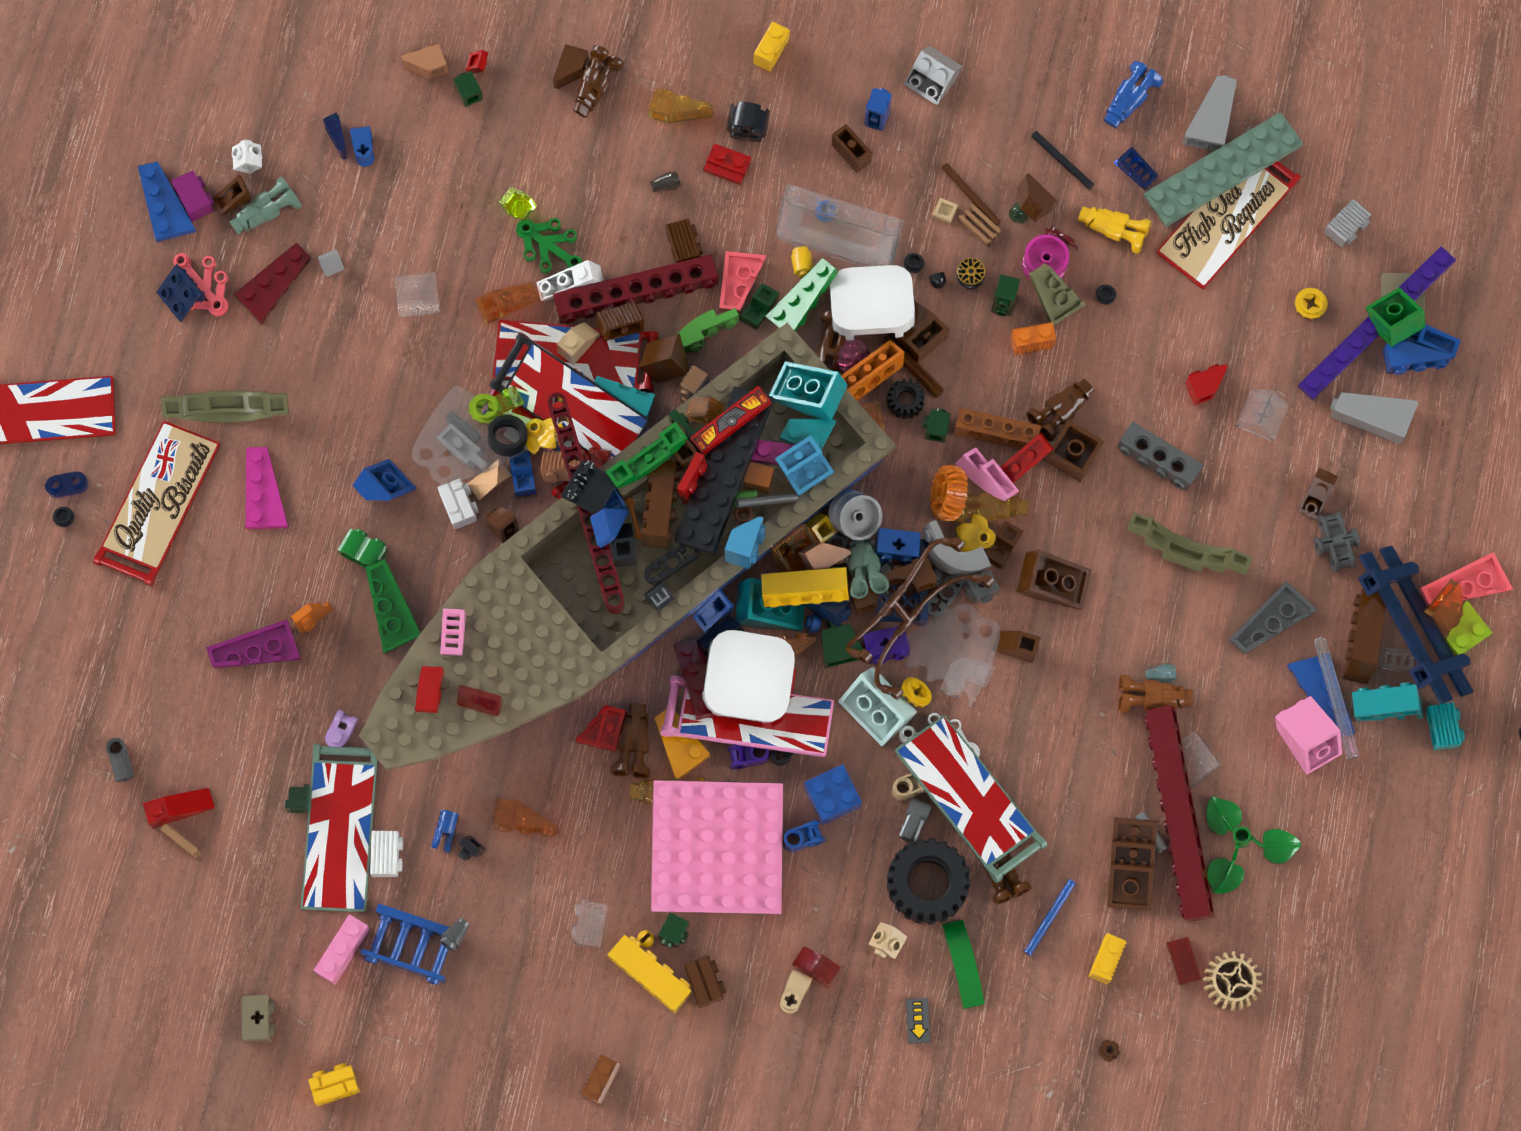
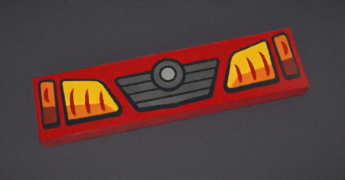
[690,386,772,455]

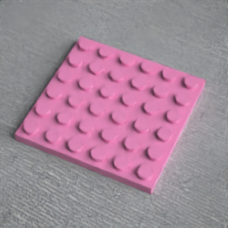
[651,780,783,914]

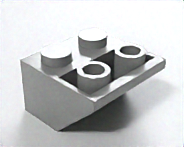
[904,45,963,105]

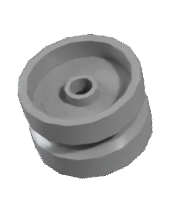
[828,489,883,540]

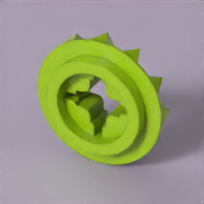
[469,394,502,425]

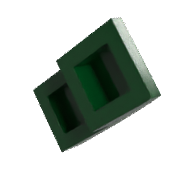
[740,283,779,329]

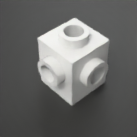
[232,140,262,174]

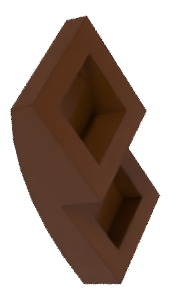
[986,521,1024,569]

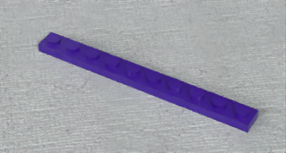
[1298,246,1456,400]

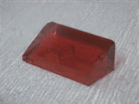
[457,685,503,716]

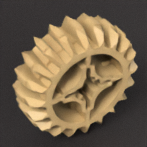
[1203,951,1263,1011]

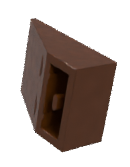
[888,300,949,363]

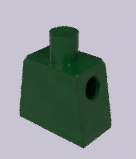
[821,620,863,669]

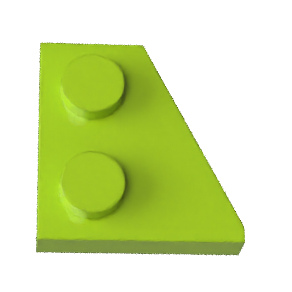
[1445,601,1492,655]

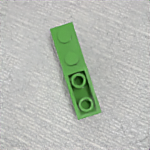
[678,308,739,353]

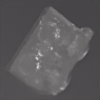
[571,899,608,949]

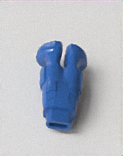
[1103,61,1164,128]

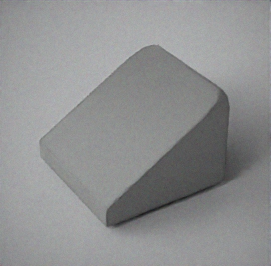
[318,249,344,277]

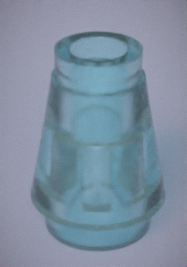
[1145,662,1177,683]

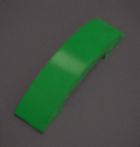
[605,422,688,489]
[942,920,985,1009]

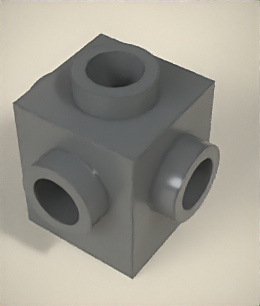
[965,570,1000,604]

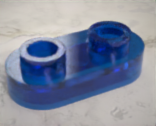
[45,471,88,498]

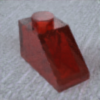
[792,946,841,989]

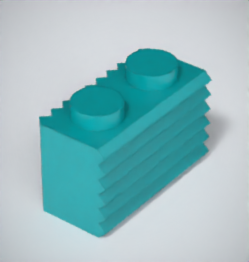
[1425,702,1465,751]

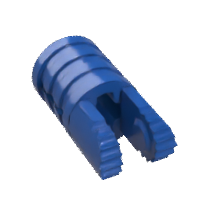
[431,810,459,852]

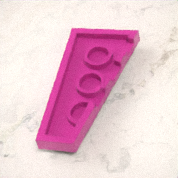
[245,447,289,530]

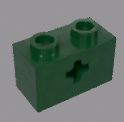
[991,274,1020,317]

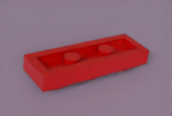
[1000,433,1054,484]

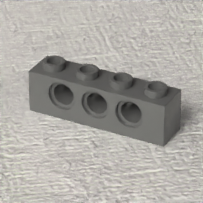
[1117,421,1203,491]

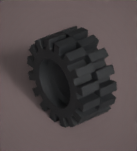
[887,379,925,419]

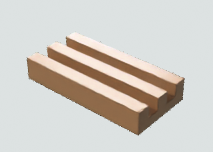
[958,204,1001,246]
[160,823,201,859]

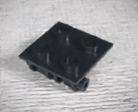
[561,460,616,514]

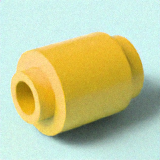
[791,246,814,278]

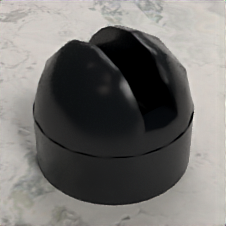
[929,272,946,289]

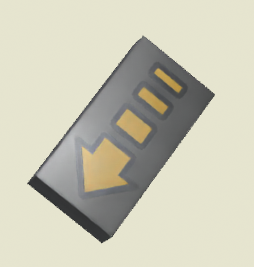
[906,998,930,1044]

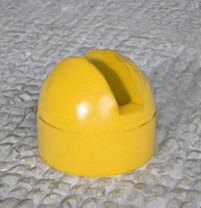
[637,930,655,948]

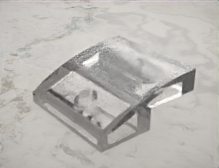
[395,272,440,318]

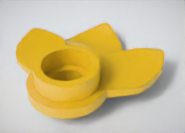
[526,418,564,454]
[956,514,996,552]

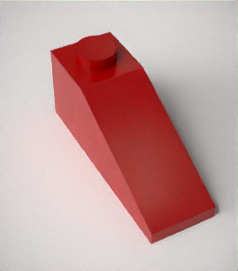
[143,788,215,829]

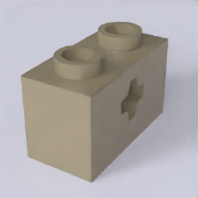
[242,995,275,1043]

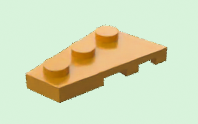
[654,709,710,781]

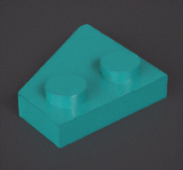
[780,419,836,451]

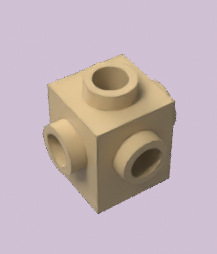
[868,922,907,959]

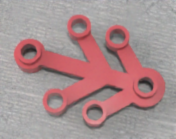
[173,253,229,316]

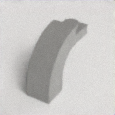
[922,520,991,576]

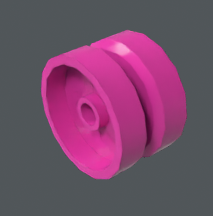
[1022,235,1069,283]

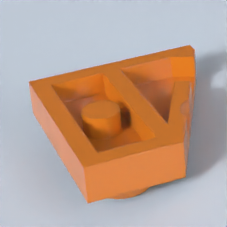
[291,602,333,634]

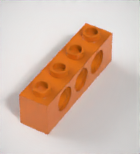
[841,340,905,400]

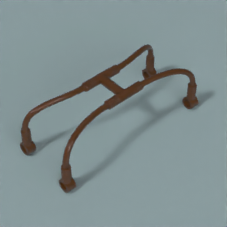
[846,537,995,700]

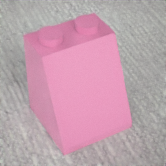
[1275,696,1342,775]

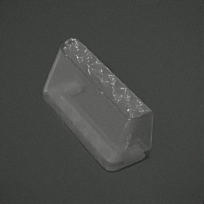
[776,183,904,267]

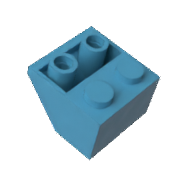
[725,516,766,569]

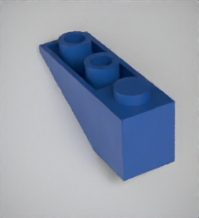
[1382,341,1452,375]

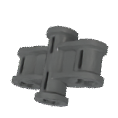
[1313,511,1360,573]

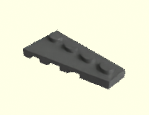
[1229,581,1318,655]

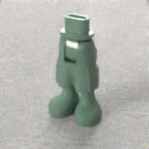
[230,176,302,235]
[849,539,889,599]

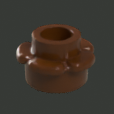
[733,507,754,524]
[1098,1040,1120,1062]

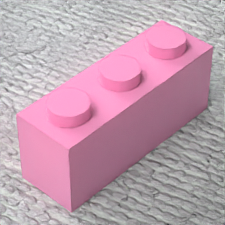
[313,914,370,985]

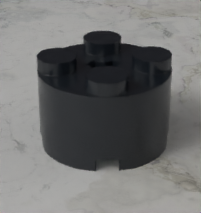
[726,102,770,142]

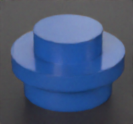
[804,613,821,634]

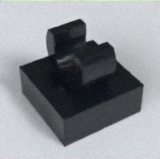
[458,835,486,861]

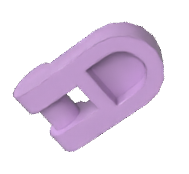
[325,709,359,747]

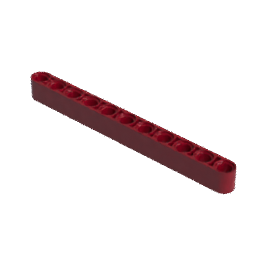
[548,393,625,614]

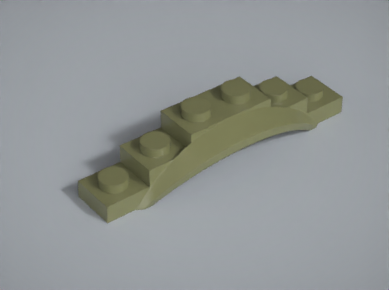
[161,390,289,423]
[1127,512,1252,575]

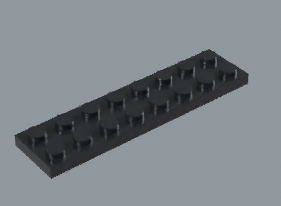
[674,386,775,555]

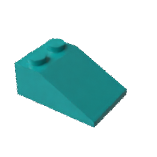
[769,361,848,421]
[735,578,804,632]

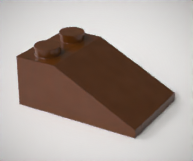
[1017,550,1091,610]

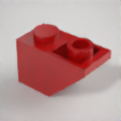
[1185,364,1228,405]

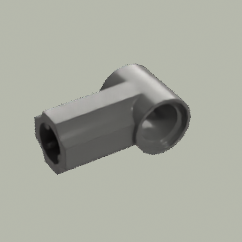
[106,738,134,783]
[898,798,932,843]

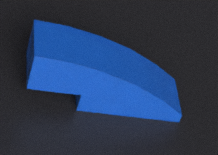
[1401,324,1461,359]

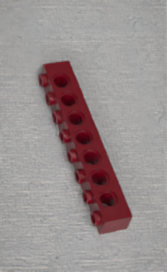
[553,254,718,323]

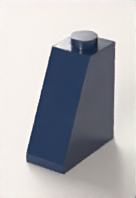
[801,600,851,627]

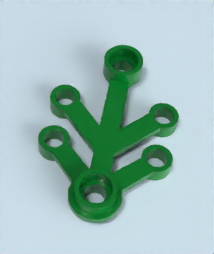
[516,218,583,274]

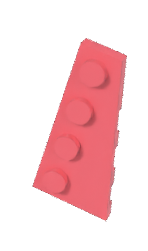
[1419,552,1513,608]

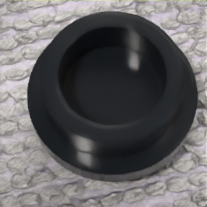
[904,253,924,273]
[1096,284,1116,305]
[53,507,74,528]

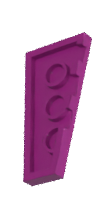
[206,619,301,669]

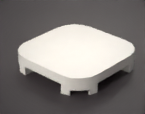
[830,265,915,341]
[702,630,795,723]

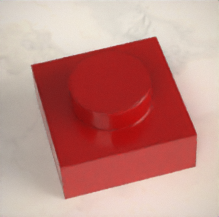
[465,49,488,74]

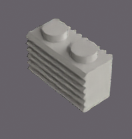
[1324,199,1372,247]

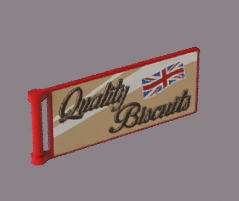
[93,421,220,586]

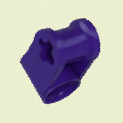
[727,745,769,770]

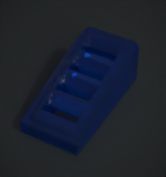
[323,113,347,160]
[1114,146,1158,190]

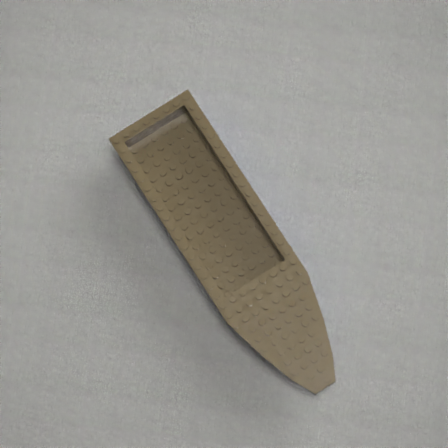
[359,323,896,771]

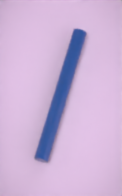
[1024,879,1076,956]

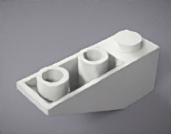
[536,260,604,301]

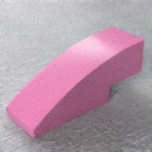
[955,447,1019,501]

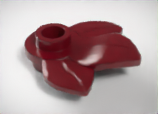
[1045,226,1078,250]

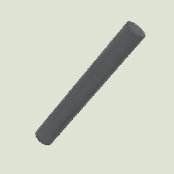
[736,493,798,508]

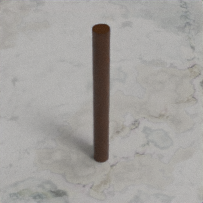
[941,163,1000,226]

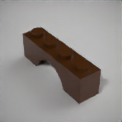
[848,558,937,615]

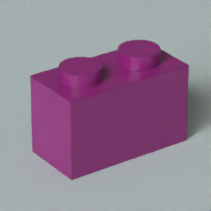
[171,170,214,222]

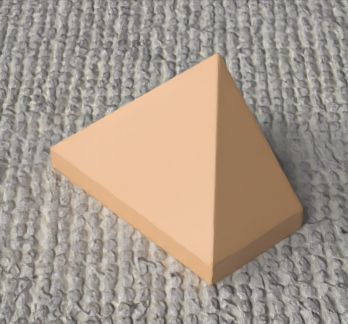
[468,459,512,501]

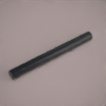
[1031,131,1095,190]

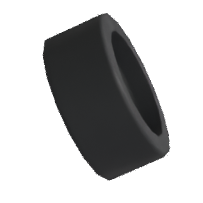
[488,415,527,456]

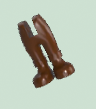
[817,311,849,372]
[984,854,1032,905]

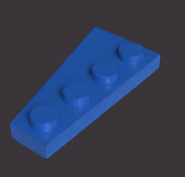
[138,161,196,242]
[1287,653,1355,738]

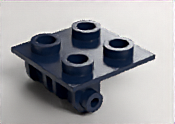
[156,264,206,322]

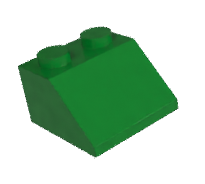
[1365,287,1426,347]

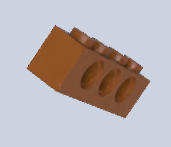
[954,408,1041,450]

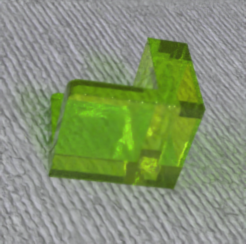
[499,187,536,221]
[495,386,525,416]

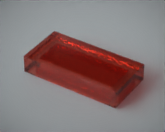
[1167,937,1201,986]

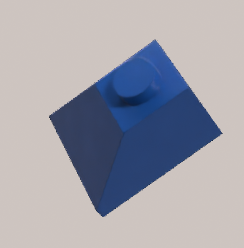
[352,459,417,501]

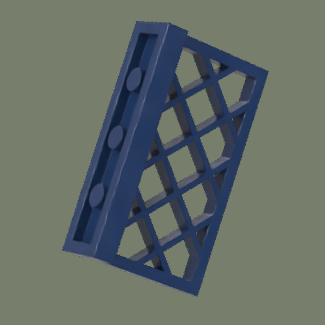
[876,539,929,626]

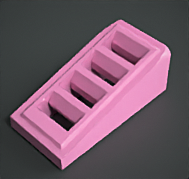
[440,609,466,656]

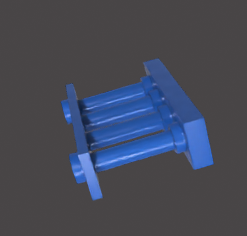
[360,903,449,985]

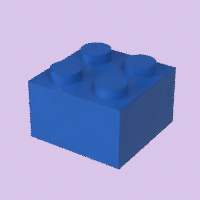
[804,764,862,826]

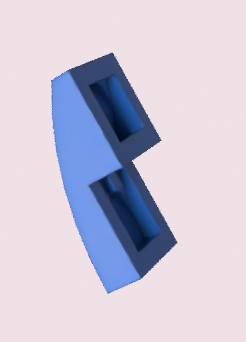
[509,451,536,497]

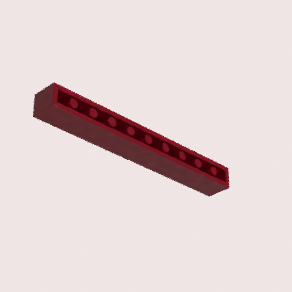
[1144,705,1215,922]

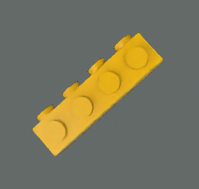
[761,567,849,608]
[607,935,692,1014]

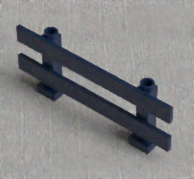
[1358,546,1474,705]

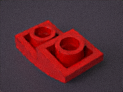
[415,666,445,713]

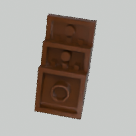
[1108,817,1158,911]

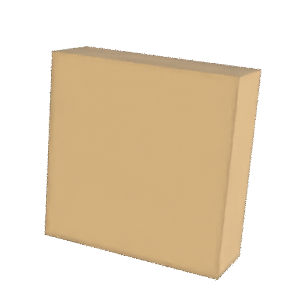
[932,198,959,225]

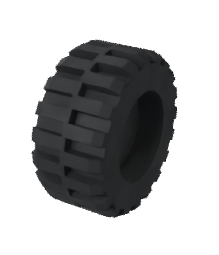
[886,838,971,925]

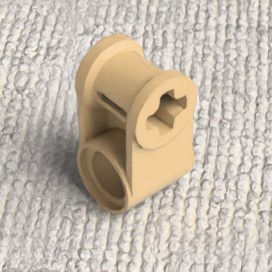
[892,773,926,801]
[780,969,813,1014]

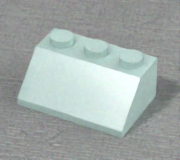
[838,667,917,747]

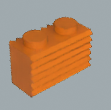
[1010,322,1057,356]

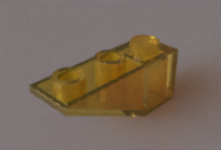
[648,88,713,124]

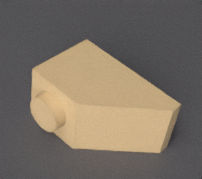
[557,322,600,365]

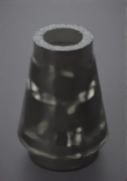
[650,170,681,193]

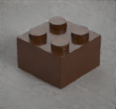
[1045,420,1104,483]

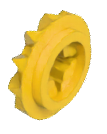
[1294,288,1328,320]
[900,677,932,708]

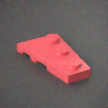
[719,251,766,313]

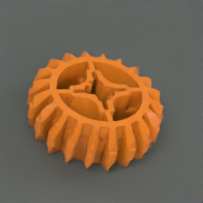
[929,465,968,522]

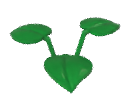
[1206,796,1301,894]

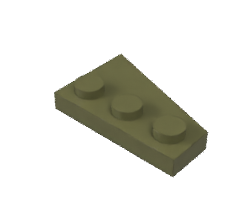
[1028,264,1086,325]

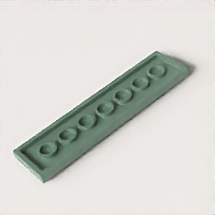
[1143,112,1303,228]

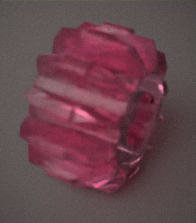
[836,339,870,372]

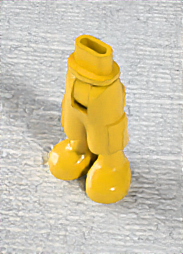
[1078,206,1152,254]

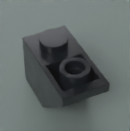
[612,523,636,567]

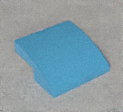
[775,435,834,496]

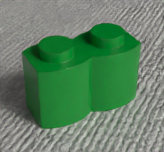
[337,528,388,568]

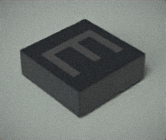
[644,581,674,612]

